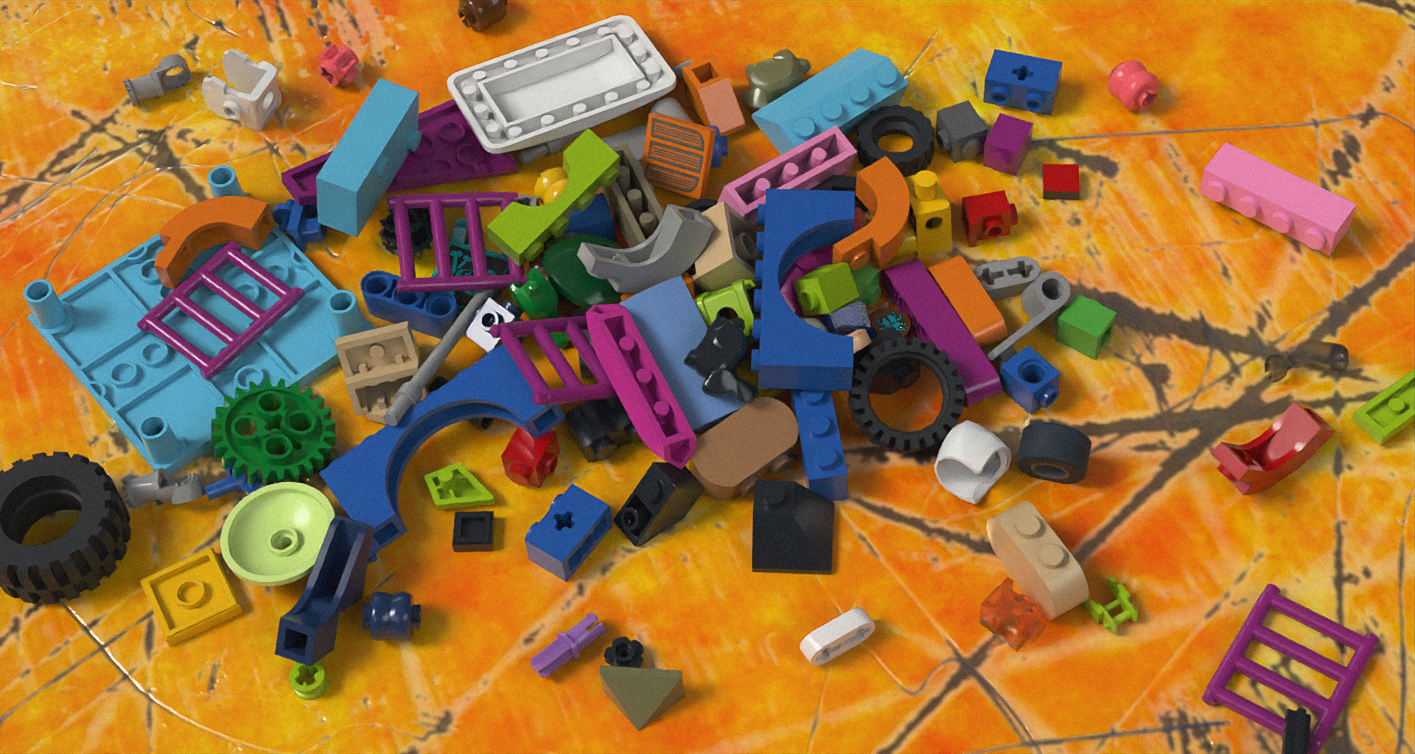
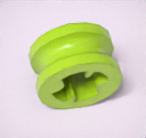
[289,661,329,700]

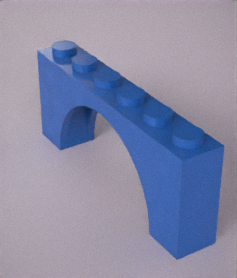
[751,189,855,391]
[320,344,566,553]

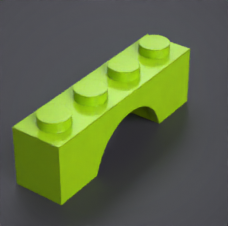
[487,128,620,267]

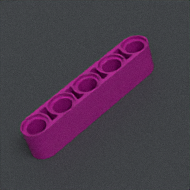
[880,257,1002,408]

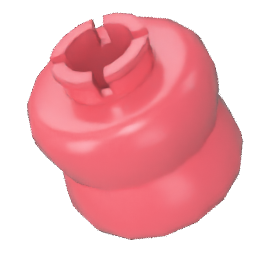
[1108,60,1160,111]

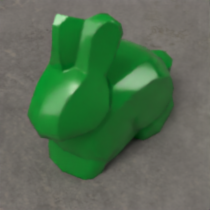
[508,267,570,349]

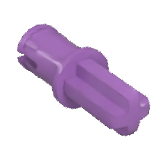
[530,613,606,678]

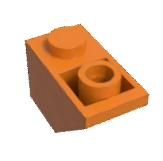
[682,55,746,136]

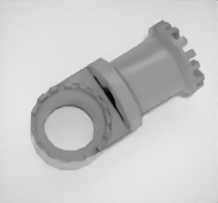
[123,55,192,107]
[122,468,205,509]

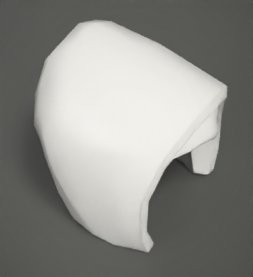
[934,420,1012,504]

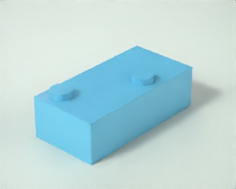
[316,78,422,237]

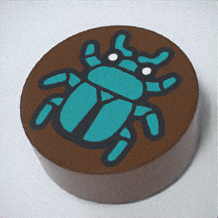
[874,309,911,339]

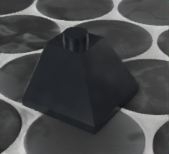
[752,480,835,575]

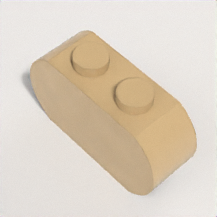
[986,501,1089,620]

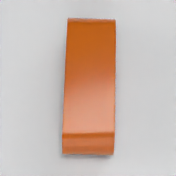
[926,255,1007,348]

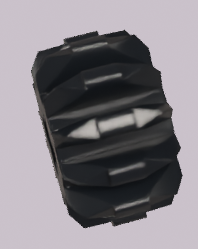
[378,208,433,258]

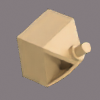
[686,201,763,303]

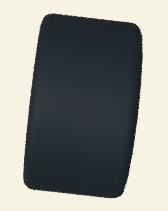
[1016,422,1092,484]

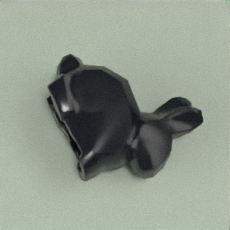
[684,316,759,404]

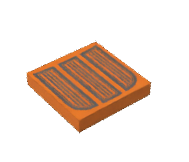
[641,112,716,200]

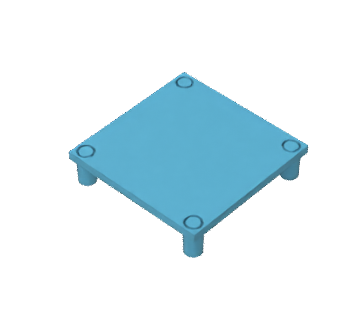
[23,165,375,477]

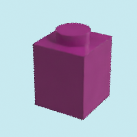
[983,113,1033,176]

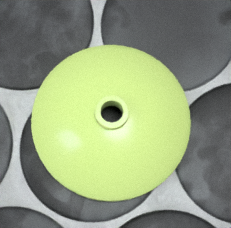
[220,482,336,586]

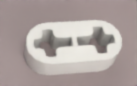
[799,607,876,666]

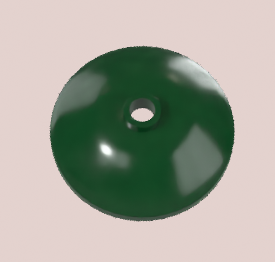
[542,231,626,310]

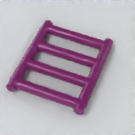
[386,192,528,293]
[137,241,305,381]
[490,315,618,406]
[1201,584,1380,754]

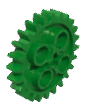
[211,378,336,487]

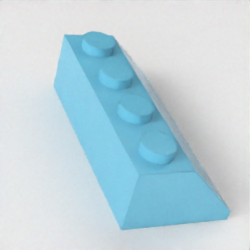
[751,48,909,155]

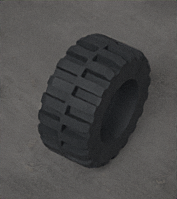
[0,451,131,604]

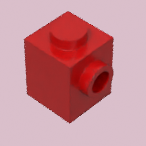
[501,426,560,488]

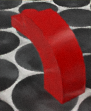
[1211,402,1336,495]

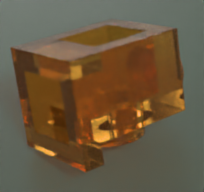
[979,577,1046,652]

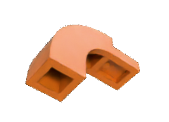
[832,156,910,270]
[154,196,275,290]

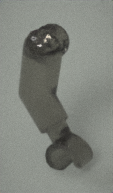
[1265,340,1350,382]

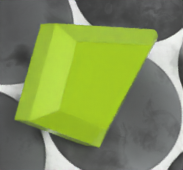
[424,462,495,510]

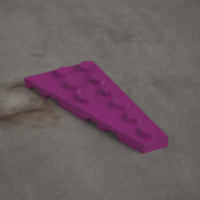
[281,99,518,206]

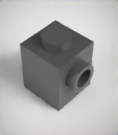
[936,100,987,163]

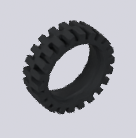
[848,337,965,454]

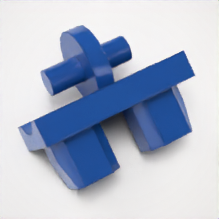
[272,199,327,252]

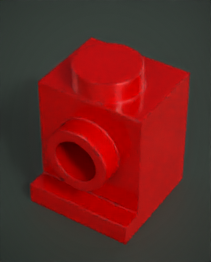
[961,190,1018,247]

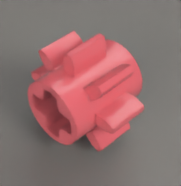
[317,44,360,86]

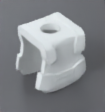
[202,48,282,131]

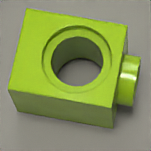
[793,262,860,316]

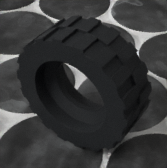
[857,105,934,177]

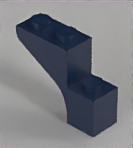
[275,515,374,667]

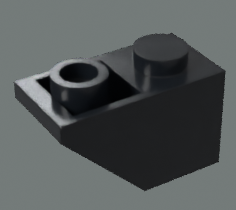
[613,462,705,547]

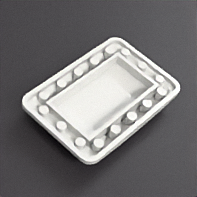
[447,15,677,154]

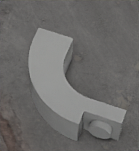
[577,204,714,293]

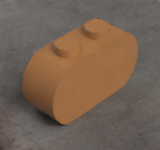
[689,397,799,500]

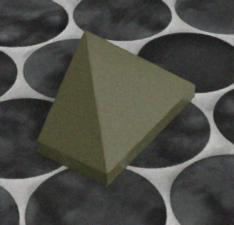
[599,665,685,731]

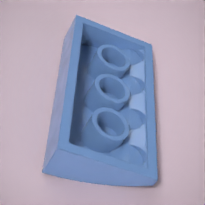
[619,275,746,435]

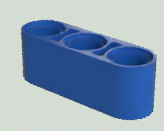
[360,270,460,339]

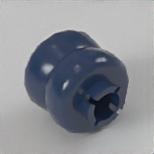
[362,591,421,642]

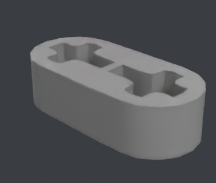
[973,256,1040,301]

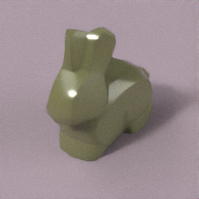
[742,49,811,113]

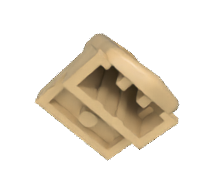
[335,321,428,425]

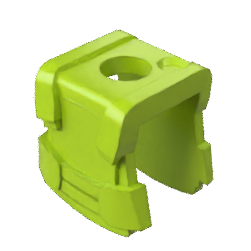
[694,278,762,347]

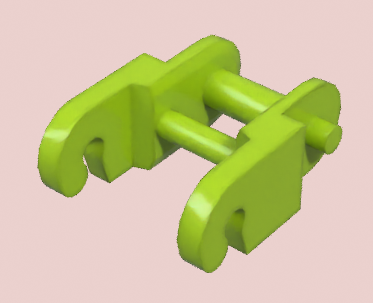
[1081,576,1139,634]

